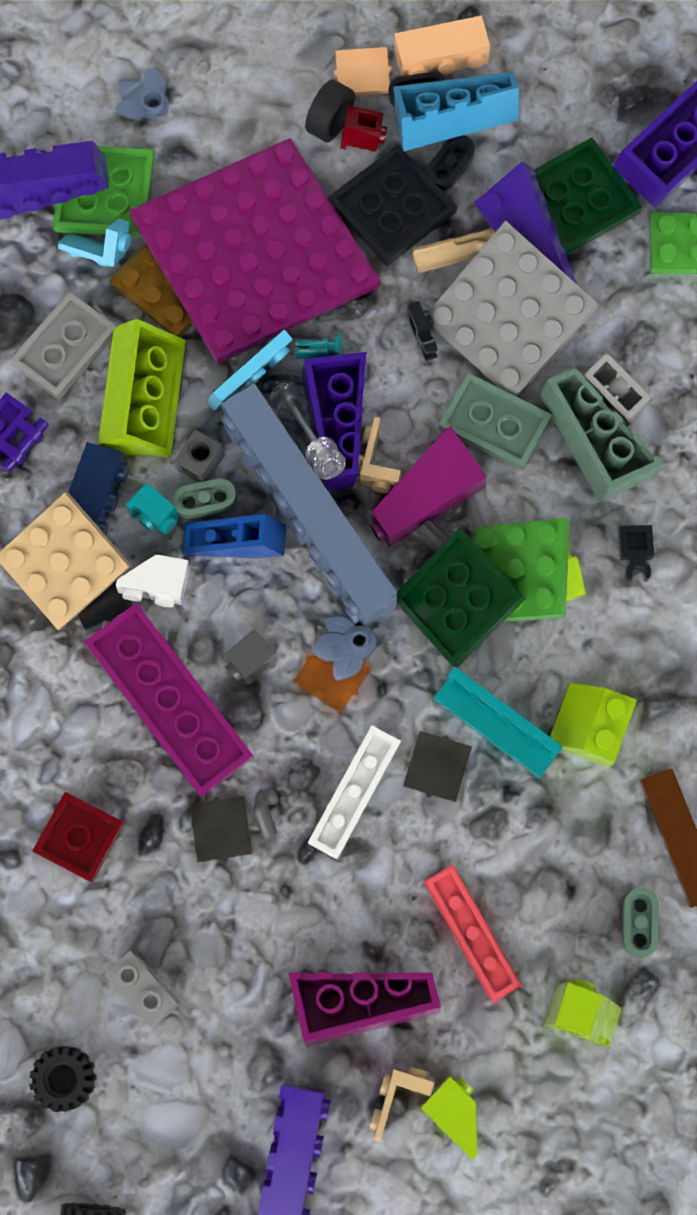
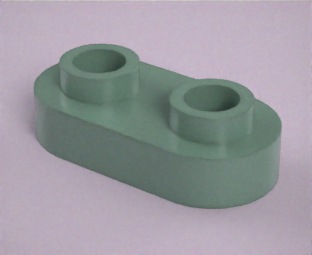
[172,478,237,519]
[622,888,659,958]

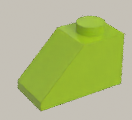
[420,1075,477,1160]

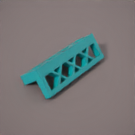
[433,666,563,779]

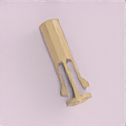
[412,227,495,273]

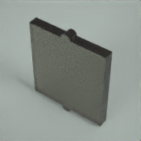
[403,731,472,802]
[190,796,253,863]

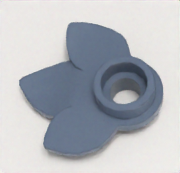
[116,68,169,120]
[312,615,376,680]

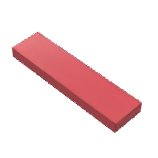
[423,865,522,1003]

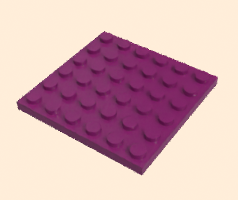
[129,138,381,364]

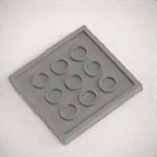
[429,221,599,397]

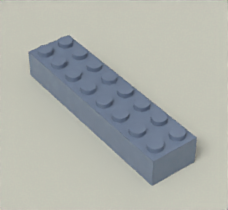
[221,384,397,627]

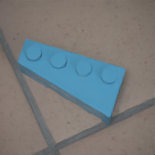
[393,72,519,151]

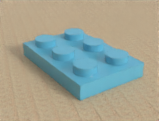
[207,330,293,411]

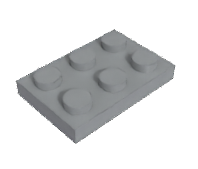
[9,292,116,400]

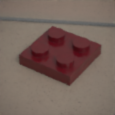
[32,792,125,883]

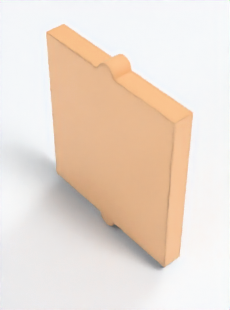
[334,47,392,96]

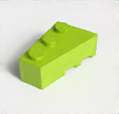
[544,978,622,1048]

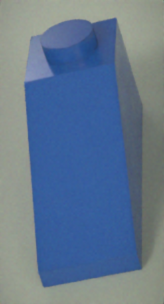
[183,514,286,559]

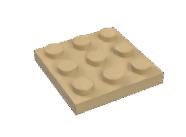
[0,492,132,630]

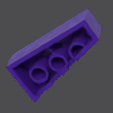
[0,141,109,219]
[474,161,578,285]

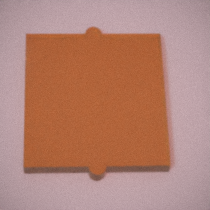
[293,653,371,713]

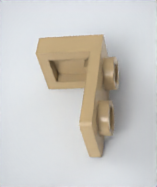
[358,416,401,494]
[369,1066,434,1142]

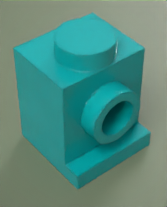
[125,483,179,534]

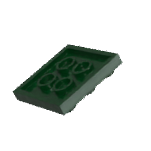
[534,137,642,255]
[397,528,526,668]

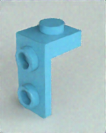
[58,218,131,267]

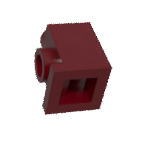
[340,105,387,152]

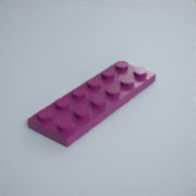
[84,603,254,798]

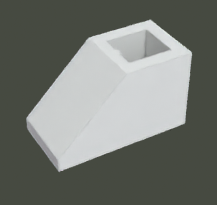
[116,554,190,608]

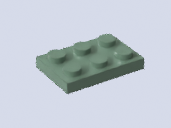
[438,373,552,471]

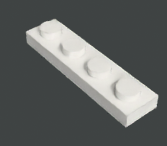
[308,725,401,860]

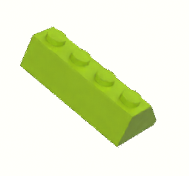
[98,319,186,458]

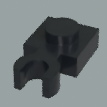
[407,301,438,361]
[618,525,654,582]

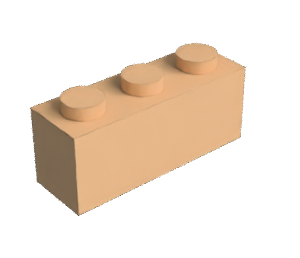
[394,16,490,76]

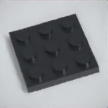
[328,144,457,267]

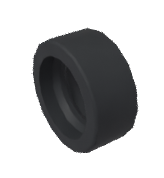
[305,79,355,142]

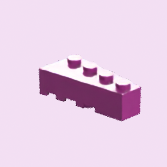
[288,972,441,1047]

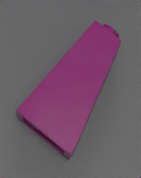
[370,426,487,547]

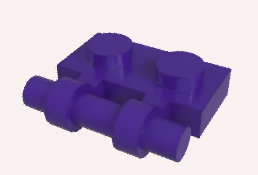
[0,392,49,473]

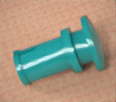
[296,334,344,359]

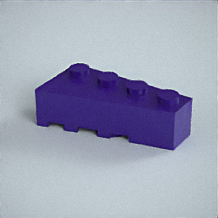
[301,352,367,491]
[258,1083,331,1215]

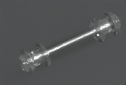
[270,381,346,479]

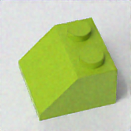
[550,683,637,768]

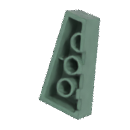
[539,368,665,502]

